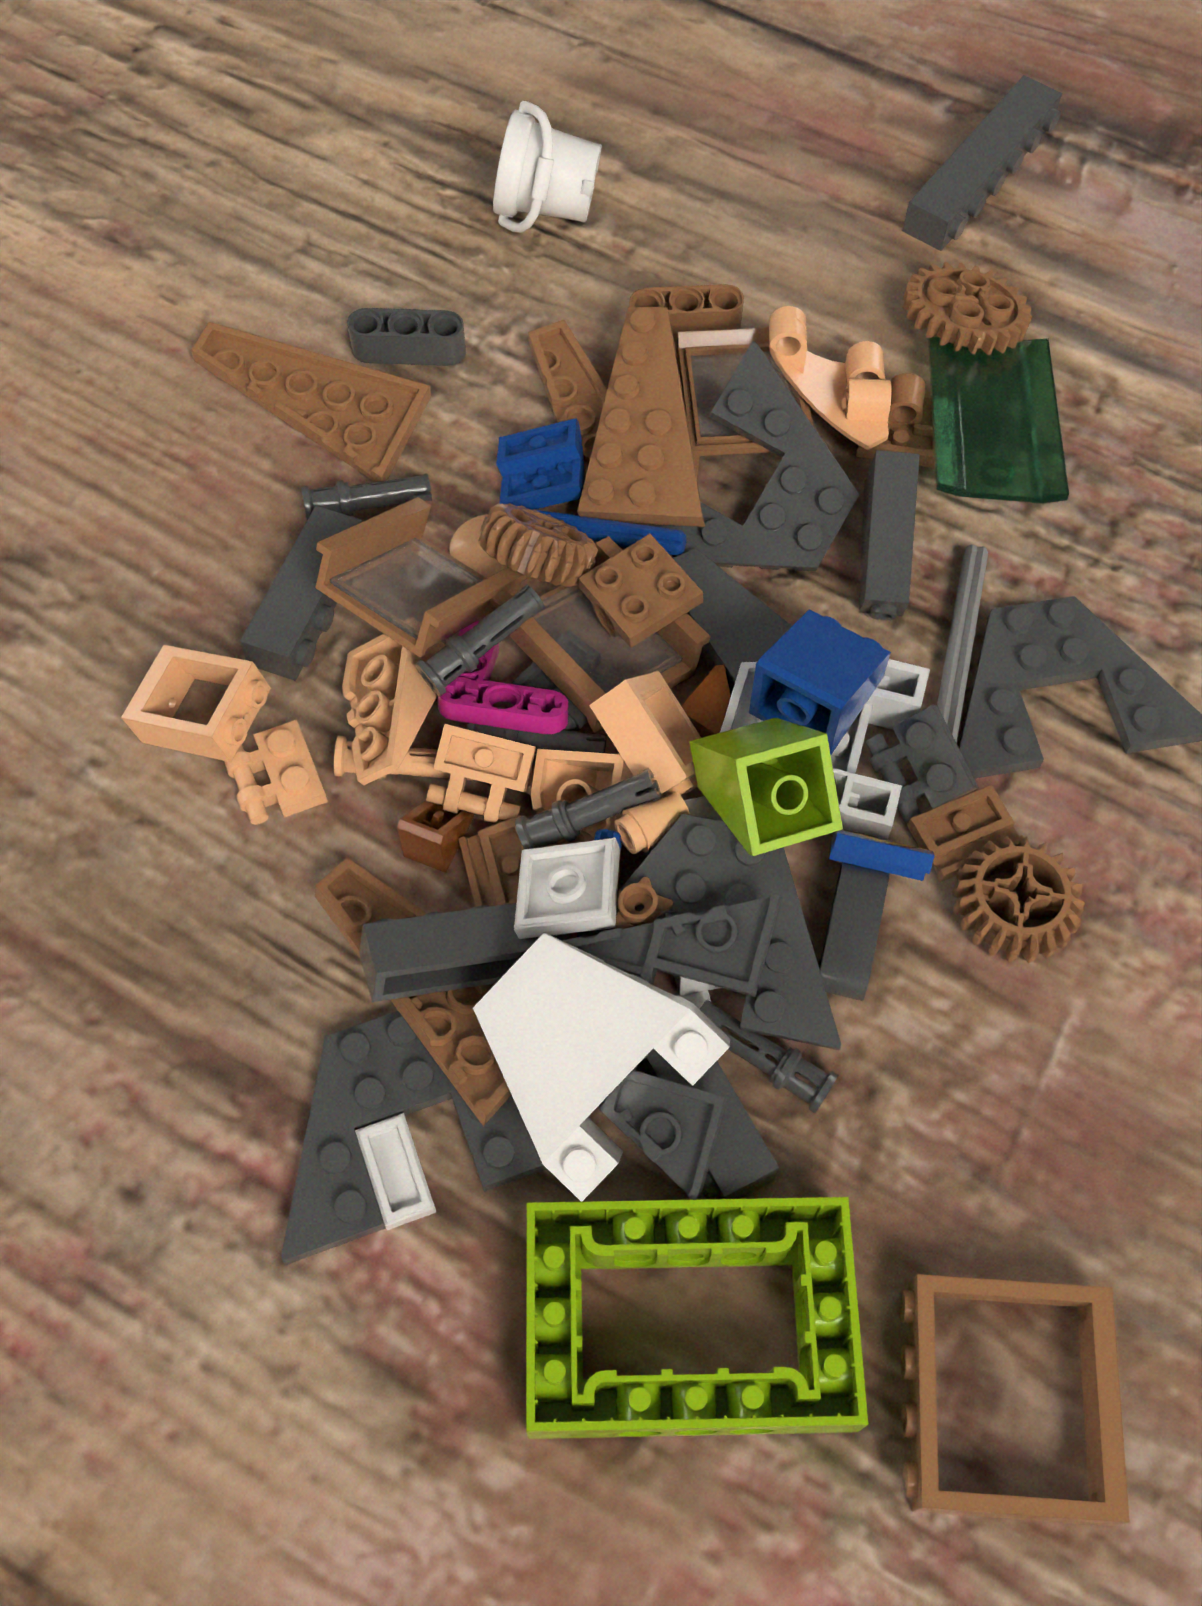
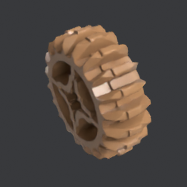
[479,503,598,587]
[952,835,1085,964]

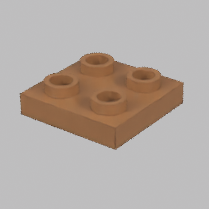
[856,373,947,468]
[578,534,703,648]

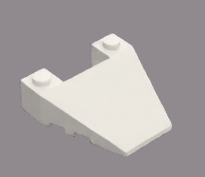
[720,659,930,840]
[473,932,730,1202]

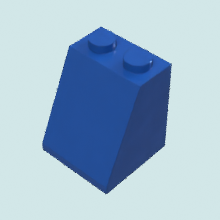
[749,609,891,755]

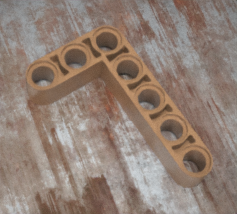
[629,284,744,342]

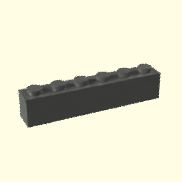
[902,75,1062,251]

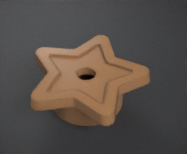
[614,877,673,929]

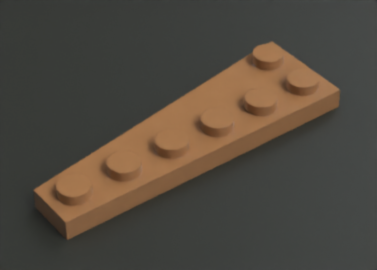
[528,320,607,478]

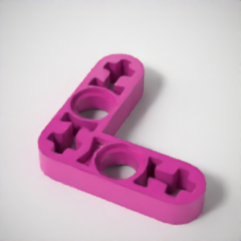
[438,621,568,734]

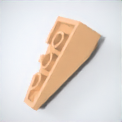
[342,619,446,785]
[531,749,633,939]

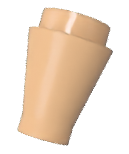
[614,792,690,854]

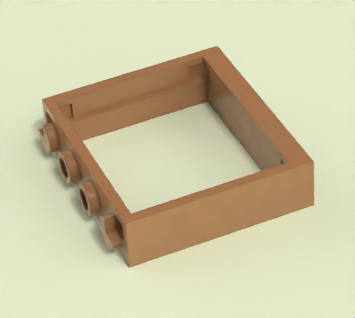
[900,1274,1130,1526]

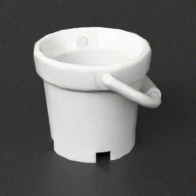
[493,101,602,233]

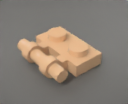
[224,720,328,825]
[426,724,536,824]

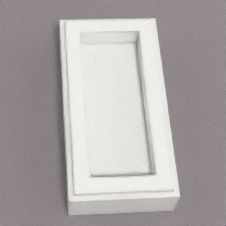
[355,1113,436,1230]

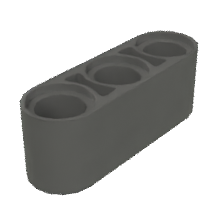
[347,308,466,366]
[819,862,890,1001]

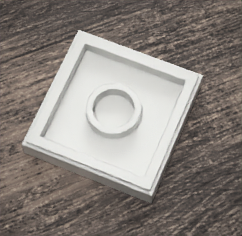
[514,838,620,939]

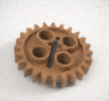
[902,262,1032,355]

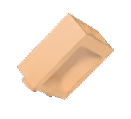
[121,645,271,762]
[589,671,701,802]

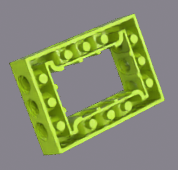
[526,1197,868,1439]

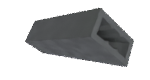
[859,450,920,620]
[671,548,792,695]

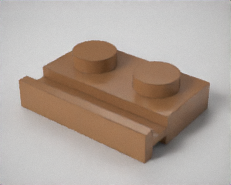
[907,785,1024,883]
[458,815,524,906]

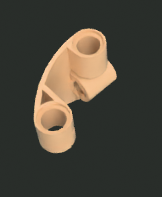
[769,306,891,451]

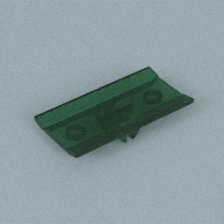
[928,336,1069,504]

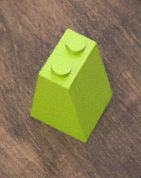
[689,718,843,856]

